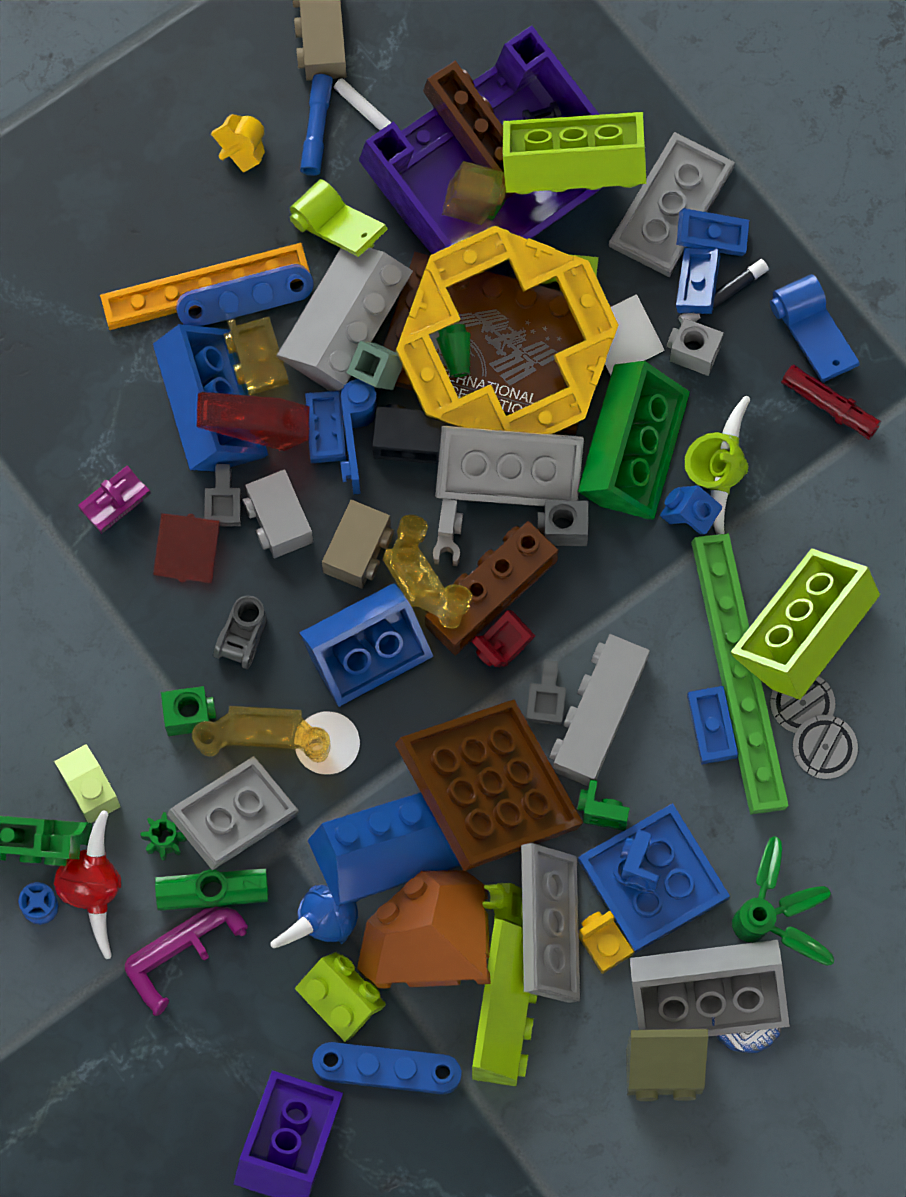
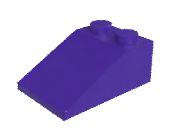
[234,1070,343,1197]

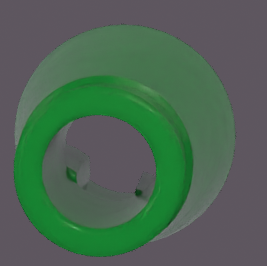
[436,324,471,378]

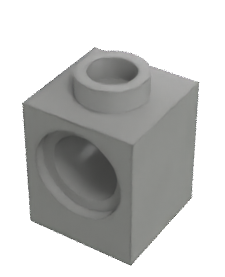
[667,318,723,376]

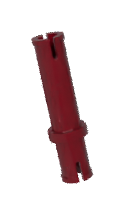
[781,364,881,440]

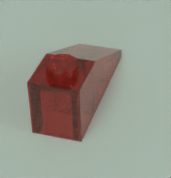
[197,392,310,451]

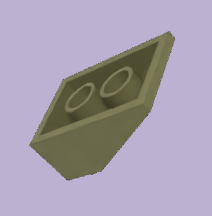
[626,1029,708,1101]

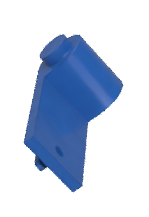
[770,274,860,383]
[340,379,377,495]

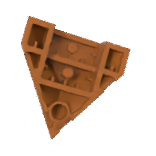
[357,870,491,988]

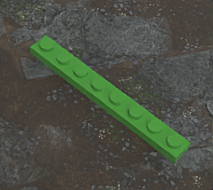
[691,533,789,815]

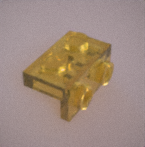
[224,317,289,395]

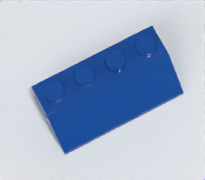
[153,324,268,472]
[308,792,461,906]

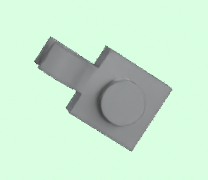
[433,499,463,566]

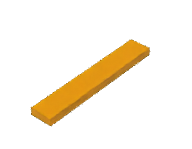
[100,243,310,330]

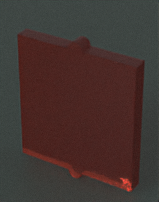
[153,513,220,583]

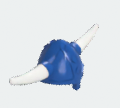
[271,885,360,948]

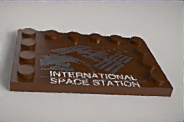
[383,251,612,436]

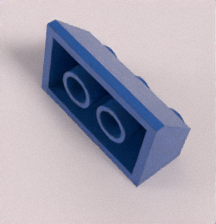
[299,583,434,707]

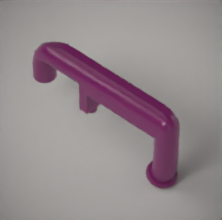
[125,907,249,1016]

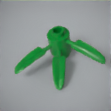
[732,836,834,966]

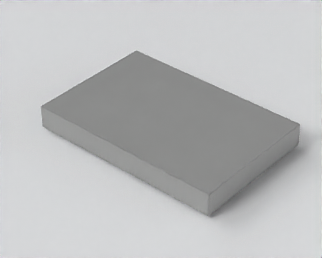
[167,756,299,871]

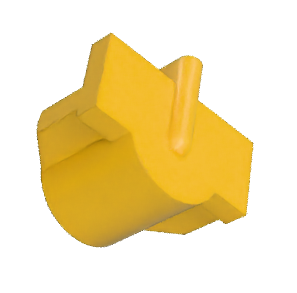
[211,114,265,173]

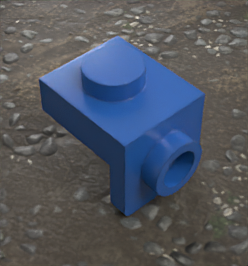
[659,485,722,534]
[620,829,660,892]

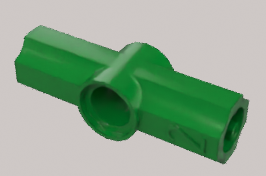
[155,868,269,911]

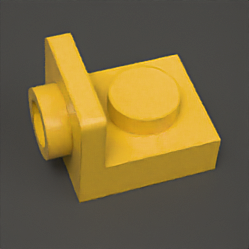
[579,911,634,974]

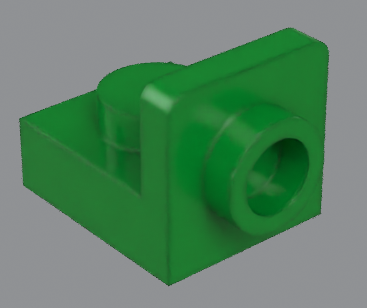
[577,779,630,831]

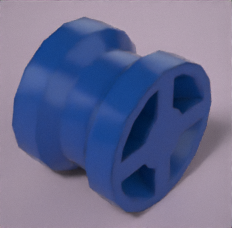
[18,882,59,925]

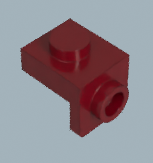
[472,610,535,667]

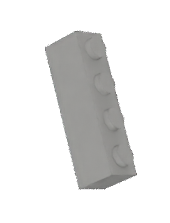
[549,634,650,787]

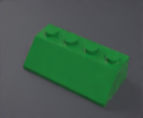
[578,361,690,519]

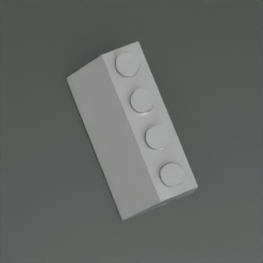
[276,248,413,391]
[630,940,790,1037]

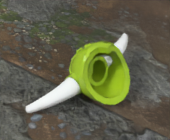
[685,396,750,535]

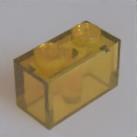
[442,161,506,225]

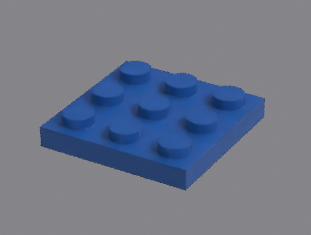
[578,803,730,954]

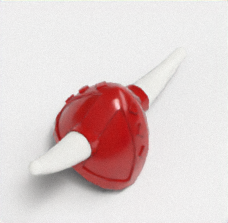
[54,811,121,959]

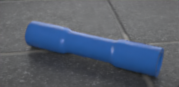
[300,74,333,176]

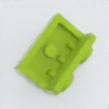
[294,952,386,1042]

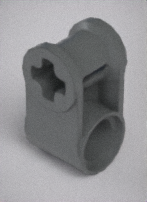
[213,595,267,669]

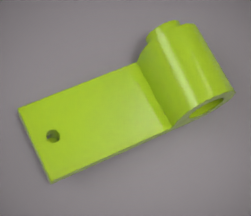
[290,179,388,257]

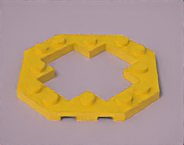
[396,226,619,434]

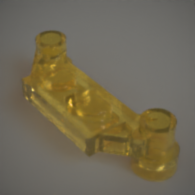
[383,515,473,628]
[192,706,331,763]

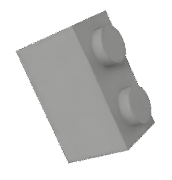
[242,469,313,558]

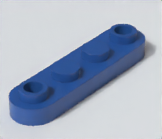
[176,264,313,327]
[312,1042,461,1094]

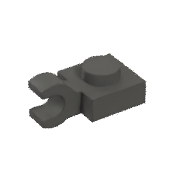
[204,464,242,527]
[526,660,566,726]

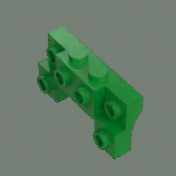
[0,816,92,866]

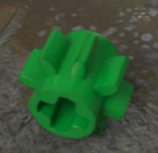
[140,812,187,861]

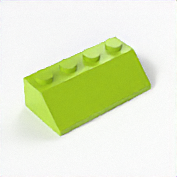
[503,112,647,194]
[731,548,880,700]
[472,919,537,1086]

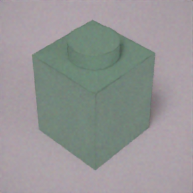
[347,341,403,390]

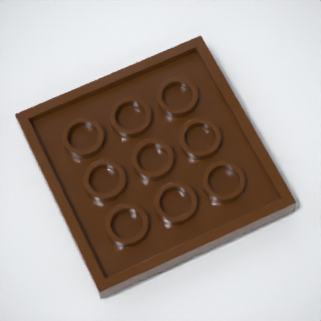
[395,699,583,871]

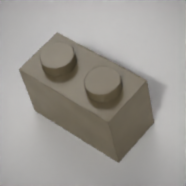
[322,500,394,589]

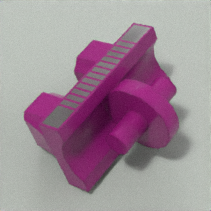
[78,465,151,534]

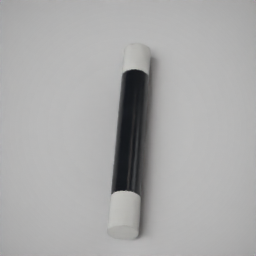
[678,259,769,324]

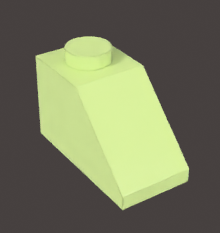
[54,744,121,823]

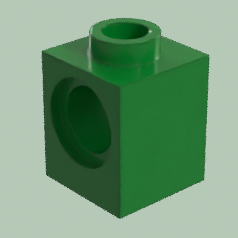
[161,686,216,736]

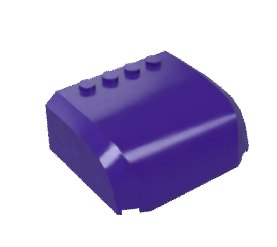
[359,25,604,254]

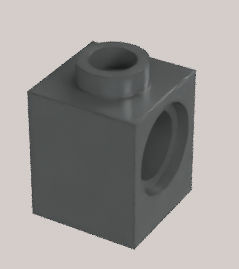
[537,500,588,546]

